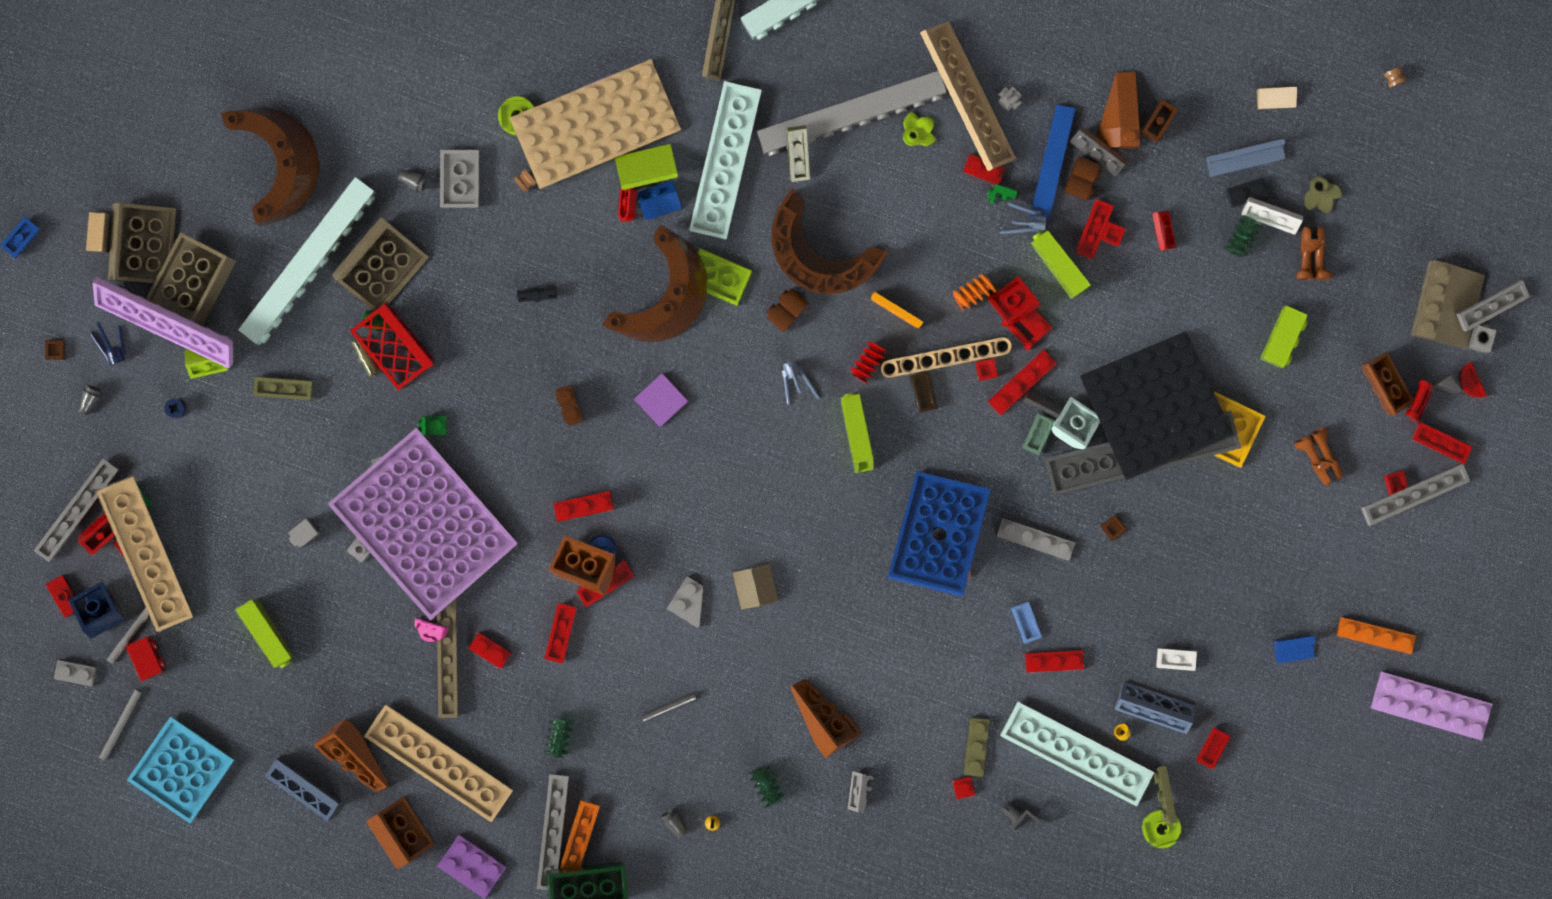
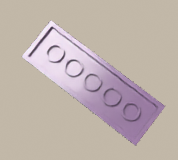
[1371,672,1493,740]

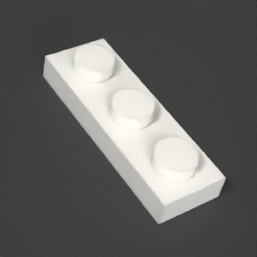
[1242,197,1303,234]

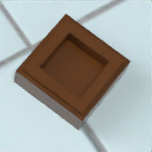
[45,340,66,360]
[1100,515,1127,541]

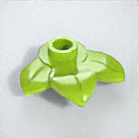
[903,112,936,146]

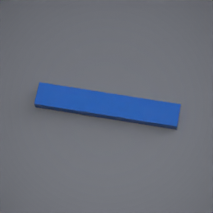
[1030,104,1075,221]

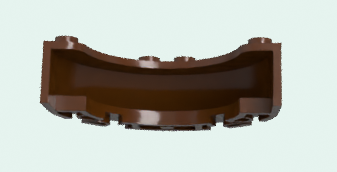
[221,108,319,226]
[771,188,888,294]
[603,225,707,342]

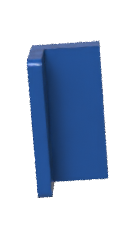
[637,180,681,220]
[1273,635,1316,663]

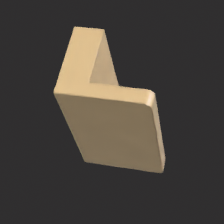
[86,212,110,253]

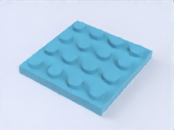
[127,716,235,824]

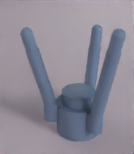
[1000,202,1046,234]
[781,360,820,405]

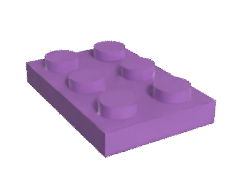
[437,834,507,899]

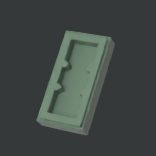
[1022,413,1055,456]

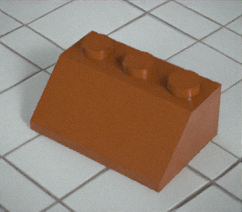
[1360,351,1414,416]
[548,536,615,596]
[366,796,435,869]

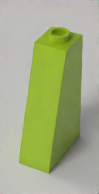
[1031,230,1090,298]
[841,393,874,473]
[235,598,294,669]

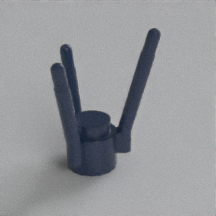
[90,322,126,365]

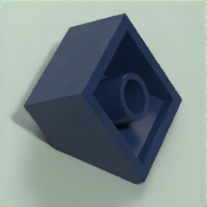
[68,581,125,639]

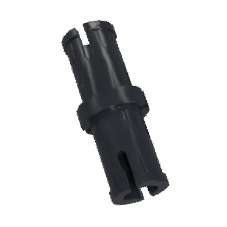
[517,287,557,303]

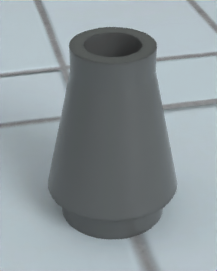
[398,170,428,192]
[78,385,101,415]
[661,808,687,838]

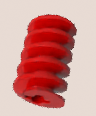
[850,341,889,385]

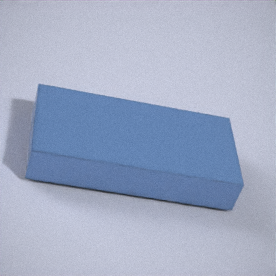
[1011,601,1042,644]

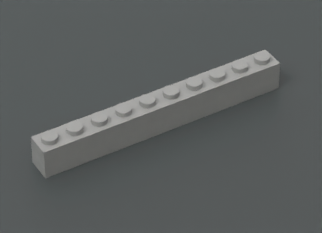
[757,71,946,157]

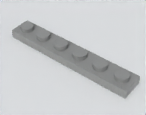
[34,458,120,562]
[1361,464,1470,526]
[537,773,569,890]

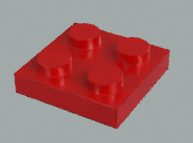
[987,276,1041,327]

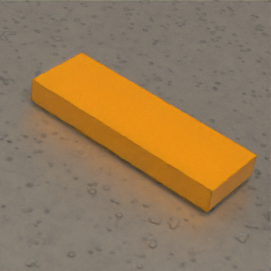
[870,291,923,329]

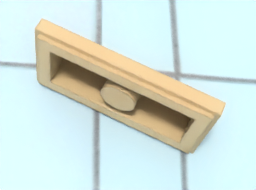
[1257,87,1297,109]

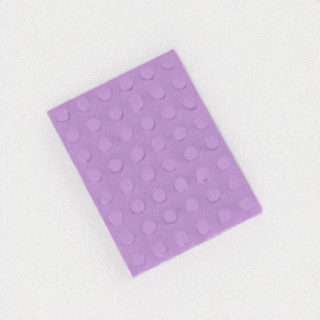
[328,428,518,620]

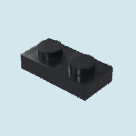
[1226,177,1269,208]

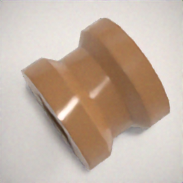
[1384,66,1407,88]
[513,169,537,193]

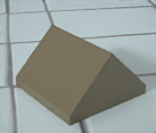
[732,563,778,610]

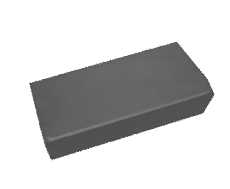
[1432,376,1461,394]
[1023,389,1062,418]

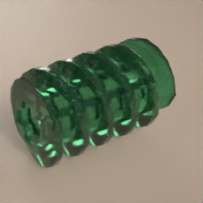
[1224,215,1263,258]
[543,716,574,758]
[747,765,784,809]

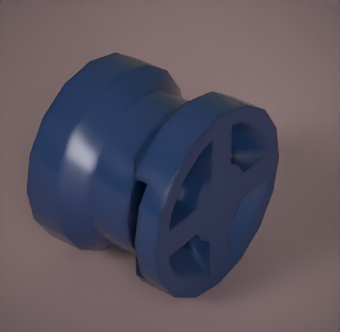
[164,399,187,418]

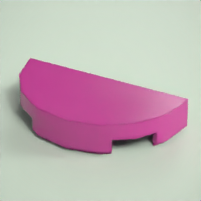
[415,618,449,642]

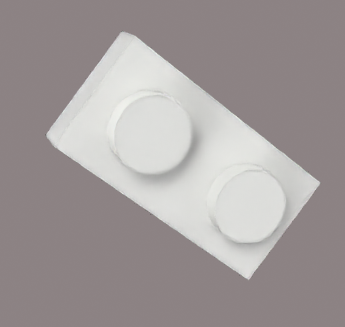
[1156,648,1197,671]

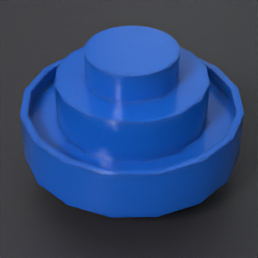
[588,535,616,555]

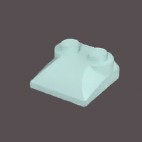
[1052,397,1100,449]

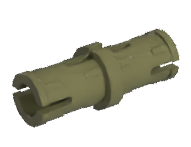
[351,340,380,377]

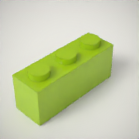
[1260,306,1308,368]

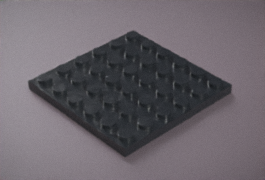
[1080,331,1233,481]

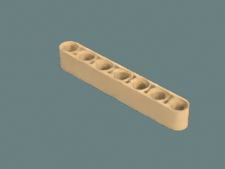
[880,338,1011,378]

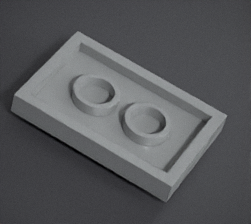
[440,150,479,208]

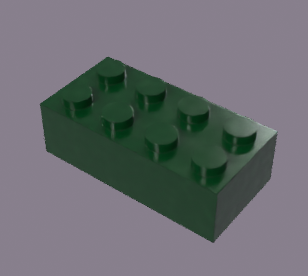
[546,861,628,899]

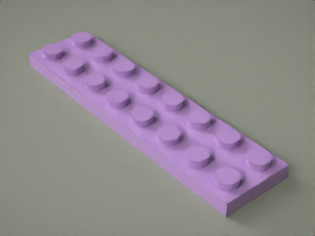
[93,277,233,368]

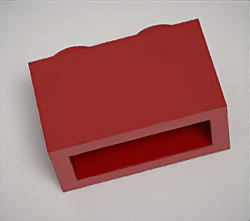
[125,636,166,681]

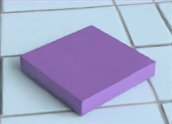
[634,374,688,427]

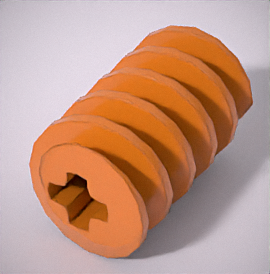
[953,273,996,312]

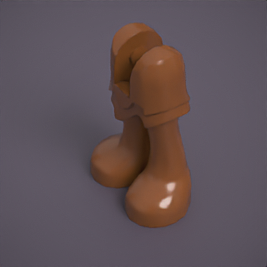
[1296,226,1333,280]
[1293,427,1343,486]

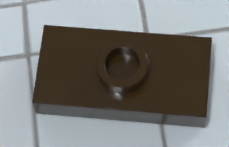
[910,372,938,413]

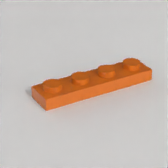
[1336,617,1416,654]
[559,800,600,869]

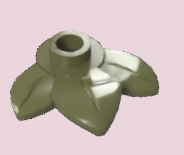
[1304,177,1342,214]

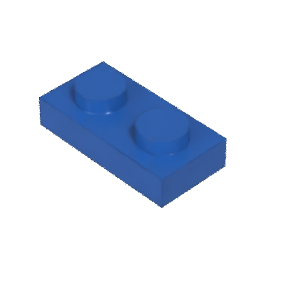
[0,217,41,258]

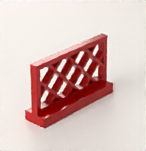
[350,301,435,390]

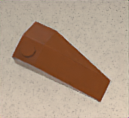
[1098,72,1140,149]
[790,679,862,758]
[314,718,389,793]

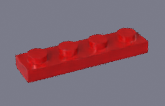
[987,349,1057,416]

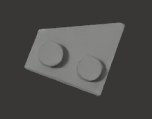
[667,576,703,628]

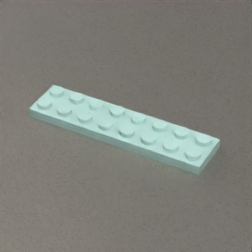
[689,81,762,240]
[1000,701,1154,806]

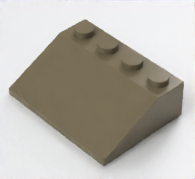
[108,203,176,284]
[332,217,429,315]
[145,232,236,327]
[1411,260,1485,349]

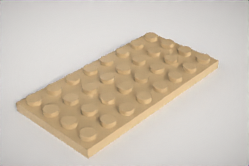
[509,59,681,189]

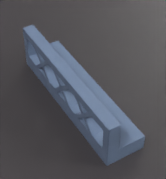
[1206,139,1286,177]
[1114,682,1196,734]
[265,757,341,821]

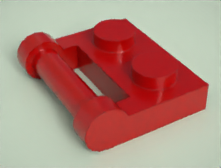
[1001,310,1052,351]
[1405,380,1434,424]

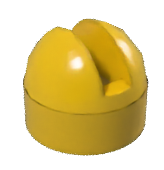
[1114,724,1131,741]
[705,815,720,831]

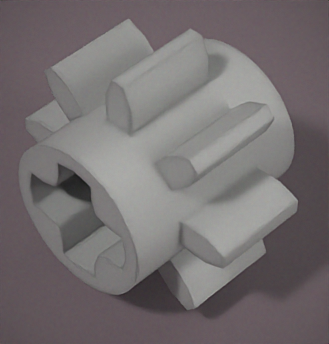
[998,87,1022,111]

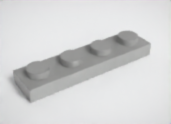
[1456,280,1530,331]
[996,518,1075,561]

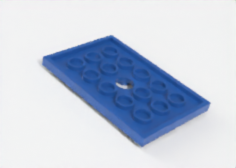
[888,471,991,597]

